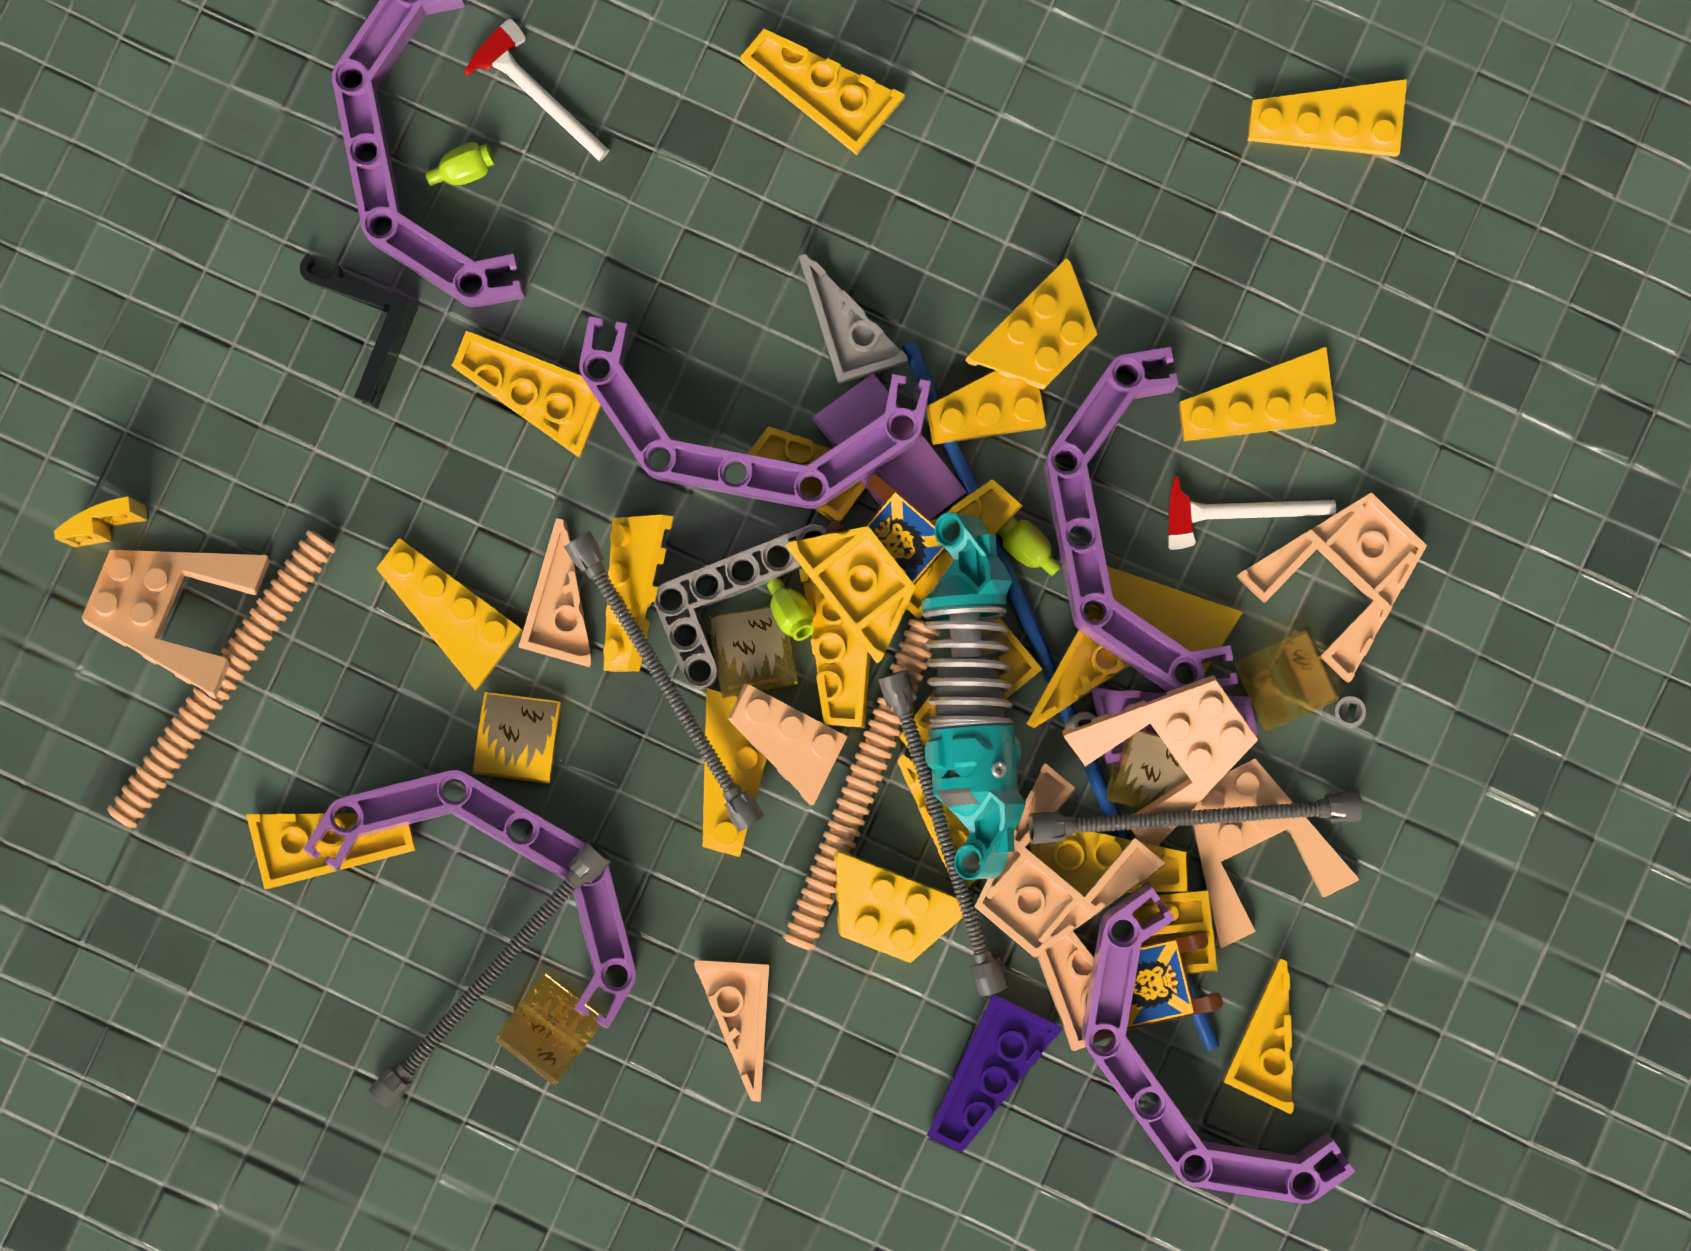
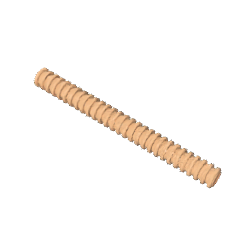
[107,530,336,828]
[783,618,941,951]

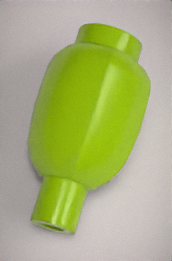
[425,142,495,186]
[998,517,1062,576]
[767,578,814,641]

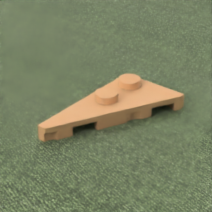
[519,518,593,668]
[694,960,770,1102]

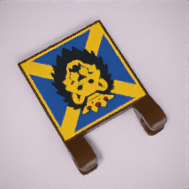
[826,473,946,585]
[1127,932,1223,1029]

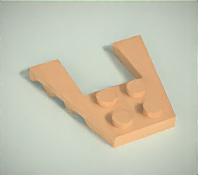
[1236,493,1427,683]
[82,550,270,698]
[1062,675,1258,846]
[1192,759,1359,948]
[975,763,1165,958]

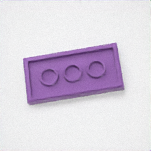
[812,373,967,520]

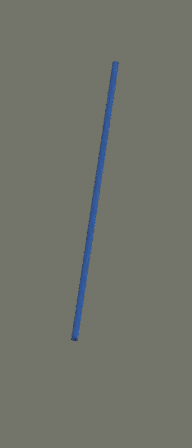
[902,341,1220,1051]

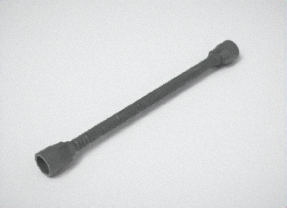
[564,531,765,832]
[878,669,1009,996]
[1029,791,1363,844]
[369,840,612,1109]

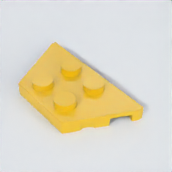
[965,258,1098,390]
[785,526,916,663]
[834,849,963,963]

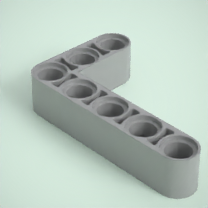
[654,524,827,690]

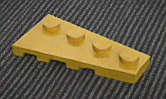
[1247,79,1407,157]
[452,331,602,459]
[1178,347,1336,441]
[906,479,1023,620]
[1088,566,1243,673]
[702,688,767,857]
[246,813,417,889]
[1030,831,1188,894]

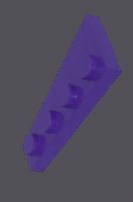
[926,994,1063,1152]

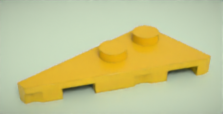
[1222,958,1294,1114]

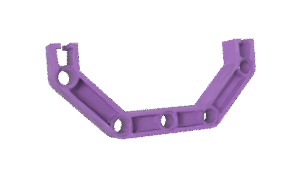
[332,0,525,307]
[579,316,931,509]
[1044,347,1238,692]
[303,770,636,1029]
[1082,882,1356,1204]

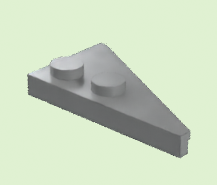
[799,254,908,384]

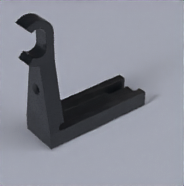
[300,254,418,409]

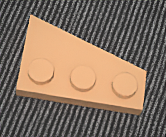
[727,684,847,805]
[1037,931,1133,1051]

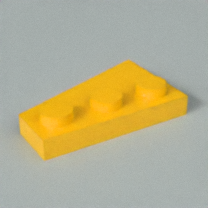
[926,370,1046,445]

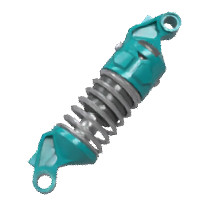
[922,512,1026,880]

